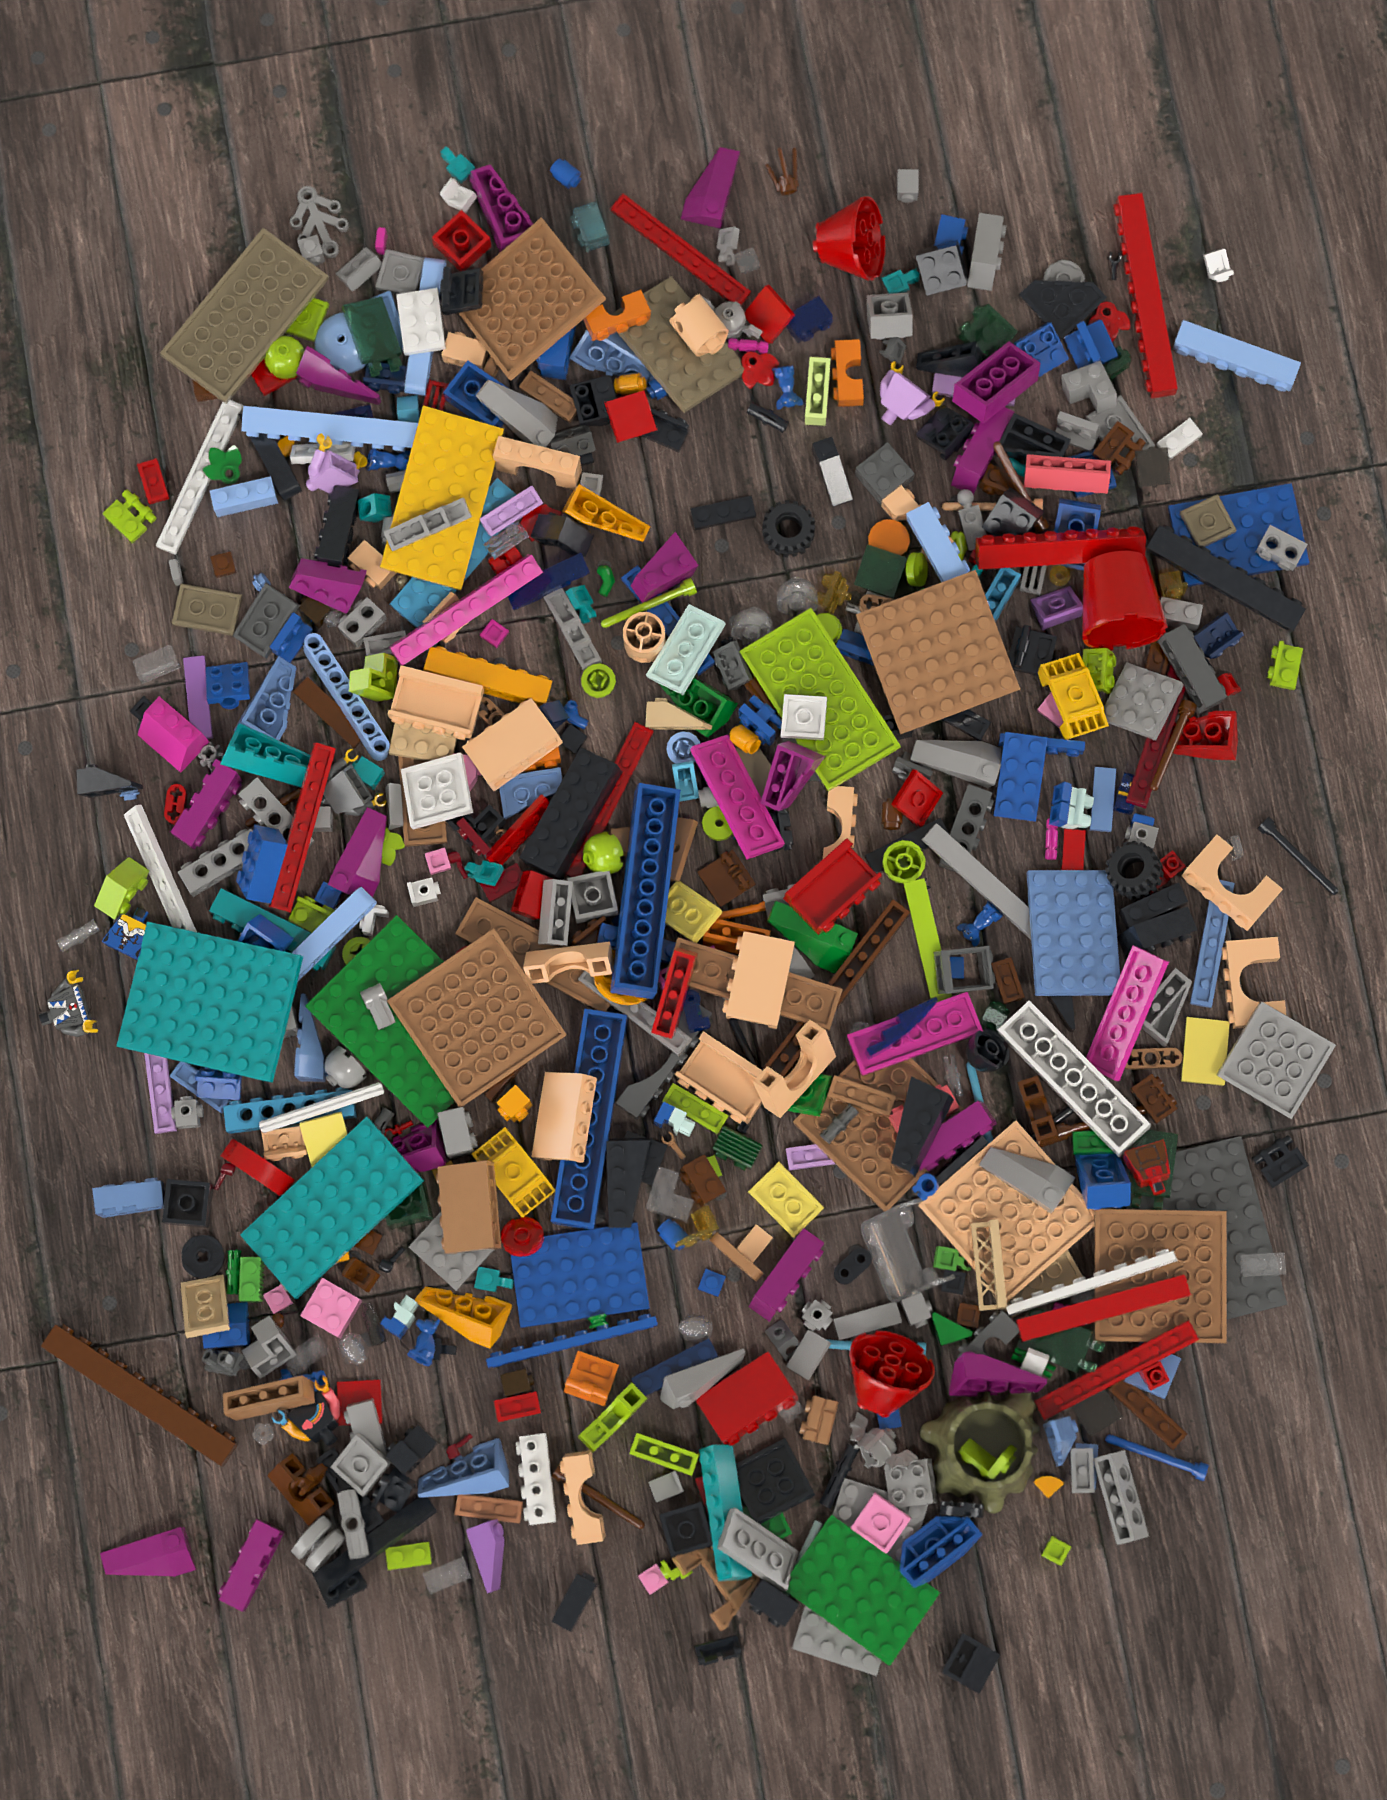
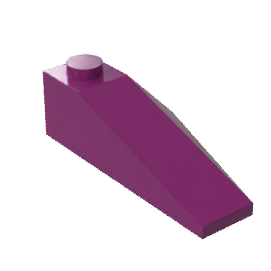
[681,147,740,229]
[296,346,381,405]
[392,1119,446,1172]
[949,1351,1047,1397]
[100,1527,197,1576]

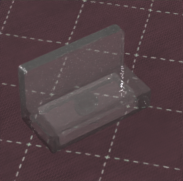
[133,645,181,684]

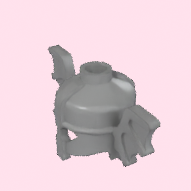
[702,297,763,340]
[850,1412,918,1471]

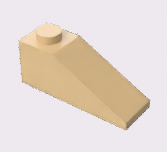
[645,698,712,730]

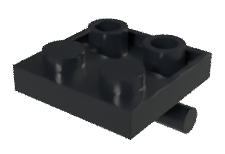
[440,267,484,316]
[916,405,974,461]
[1009,625,1057,676]

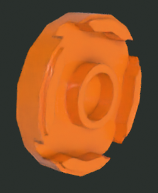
[868,519,910,561]

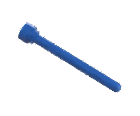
[1105,1434,1209,1481]

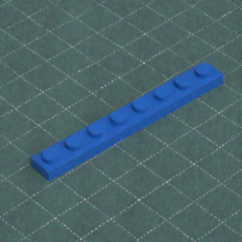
[486,1314,658,1368]

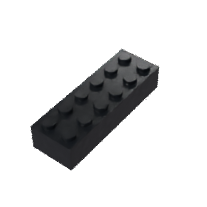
[519,747,622,880]

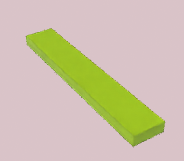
[903,878,952,1004]

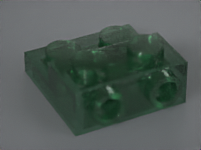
[958,304,1018,359]

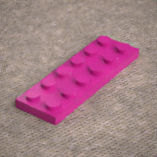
[690,735,785,859]
[1086,946,1169,1081]
[847,992,983,1076]

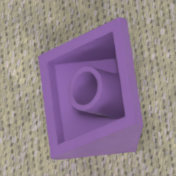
[1031,586,1083,630]

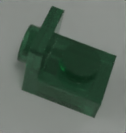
[1106,345,1131,380]
[980,1001,1010,1033]

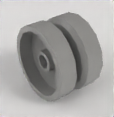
[291,1515,346,1572]

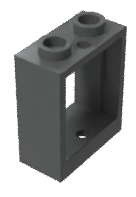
[934,946,995,994]

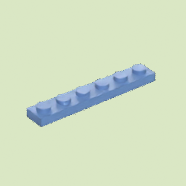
[1190,880,1235,1008]

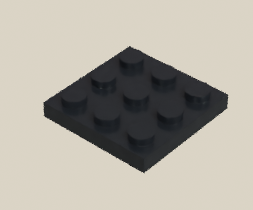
[736,1438,816,1524]

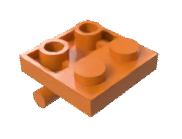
[564,1351,619,1407]

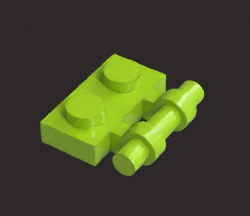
[102,489,157,544]

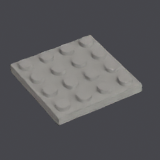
[1216,1001,1336,1119]

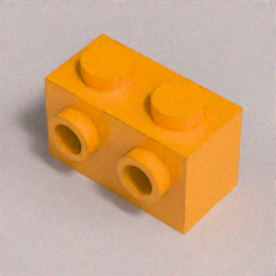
[496,1085,533,1123]

